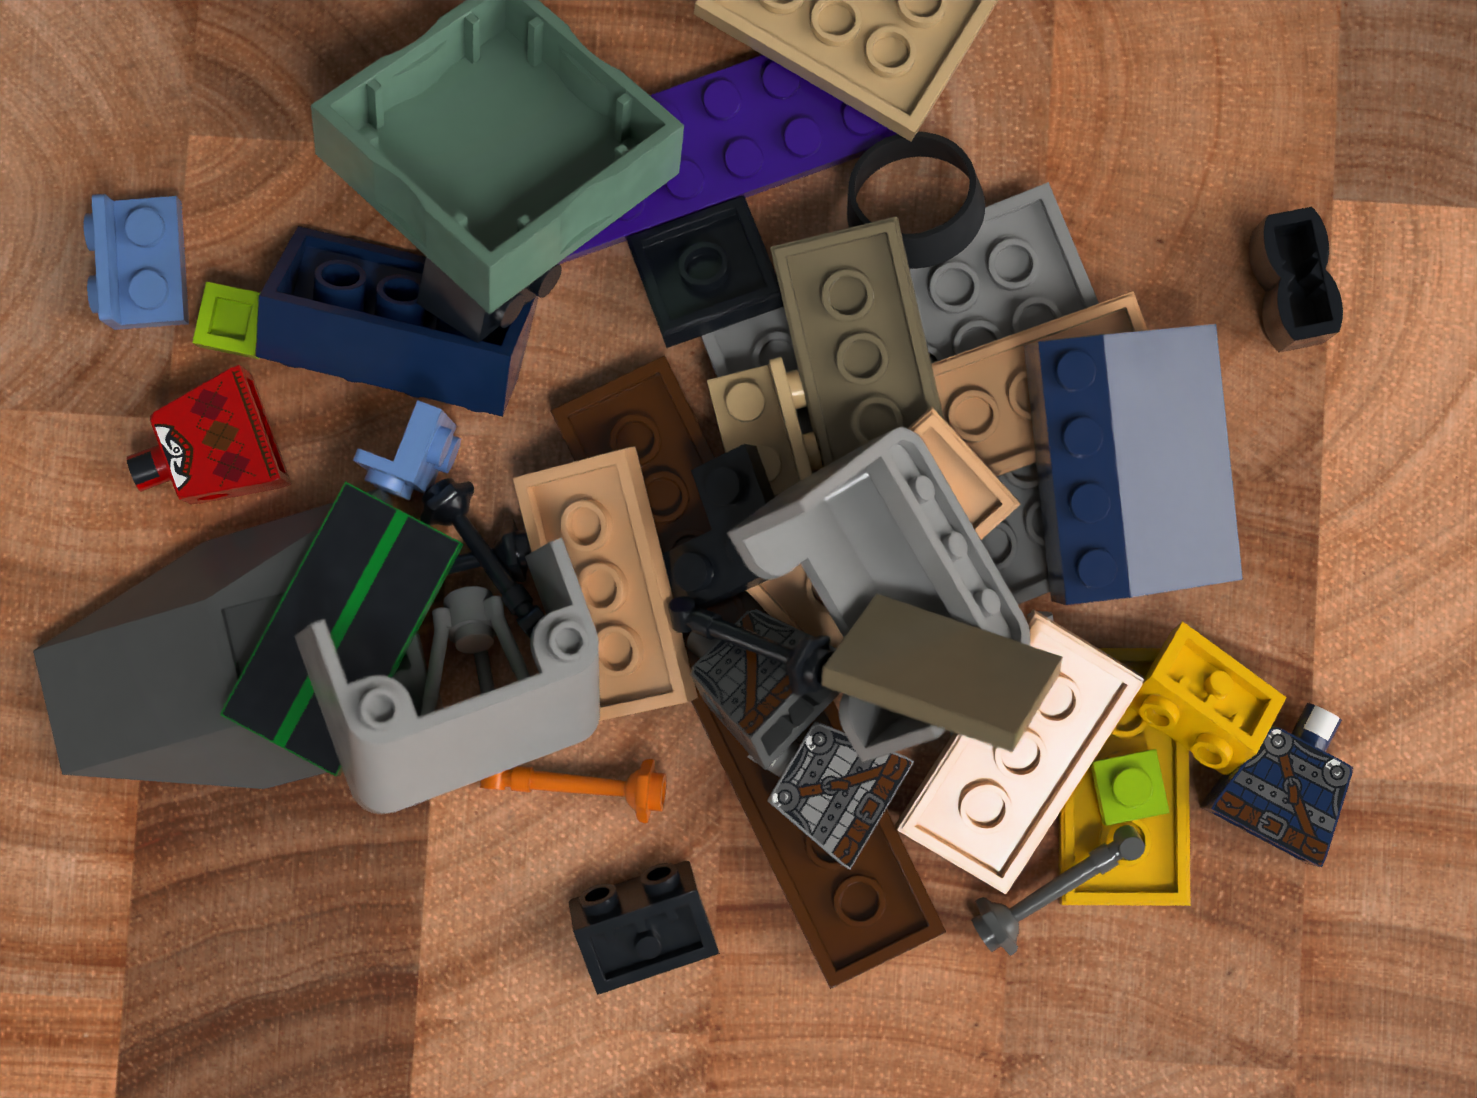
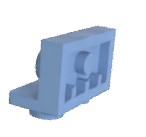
[84,194,189,330]

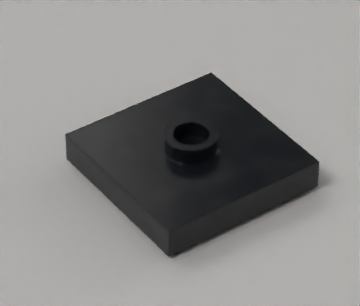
[626,195,784,348]

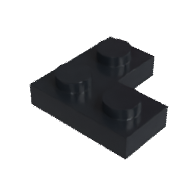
[662,444,799,610]

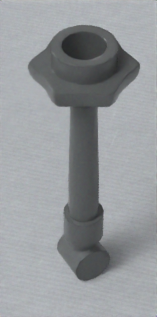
[971,825,1145,956]

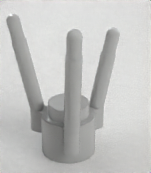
[421,586,530,716]

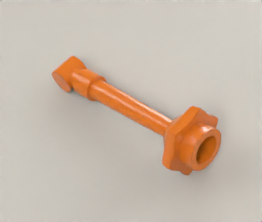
[480,759,667,823]

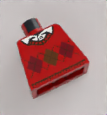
[127,365,292,504]

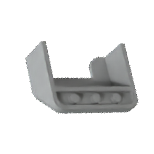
[727,428,1030,763]

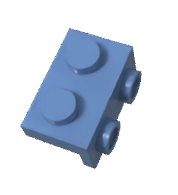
[353,400,461,500]

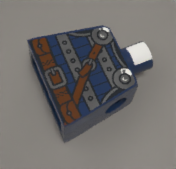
[1200,703,1353,867]

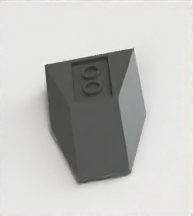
[33,488,443,789]

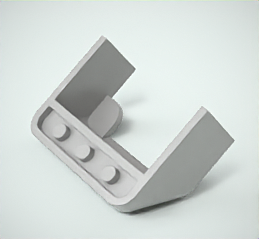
[294,538,600,814]

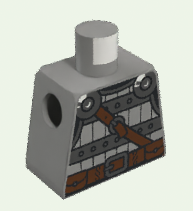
[747,722,914,870]

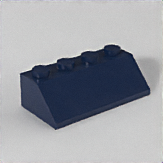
[256,226,539,417]

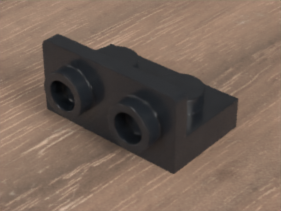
[569,861,719,995]

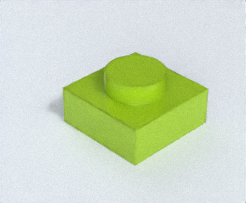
[192,282,260,359]
[1090,749,1170,826]

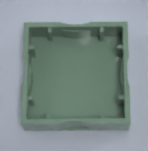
[311,0,684,314]

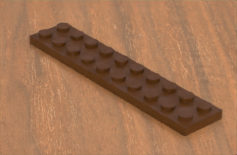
[550,355,946,989]

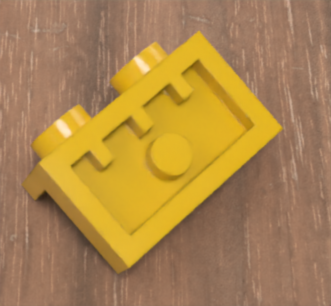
[1129,621,1287,775]

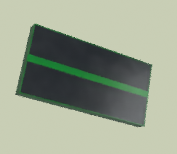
[220,482,464,777]

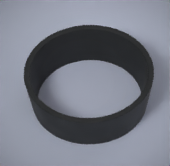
[847,132,985,269]

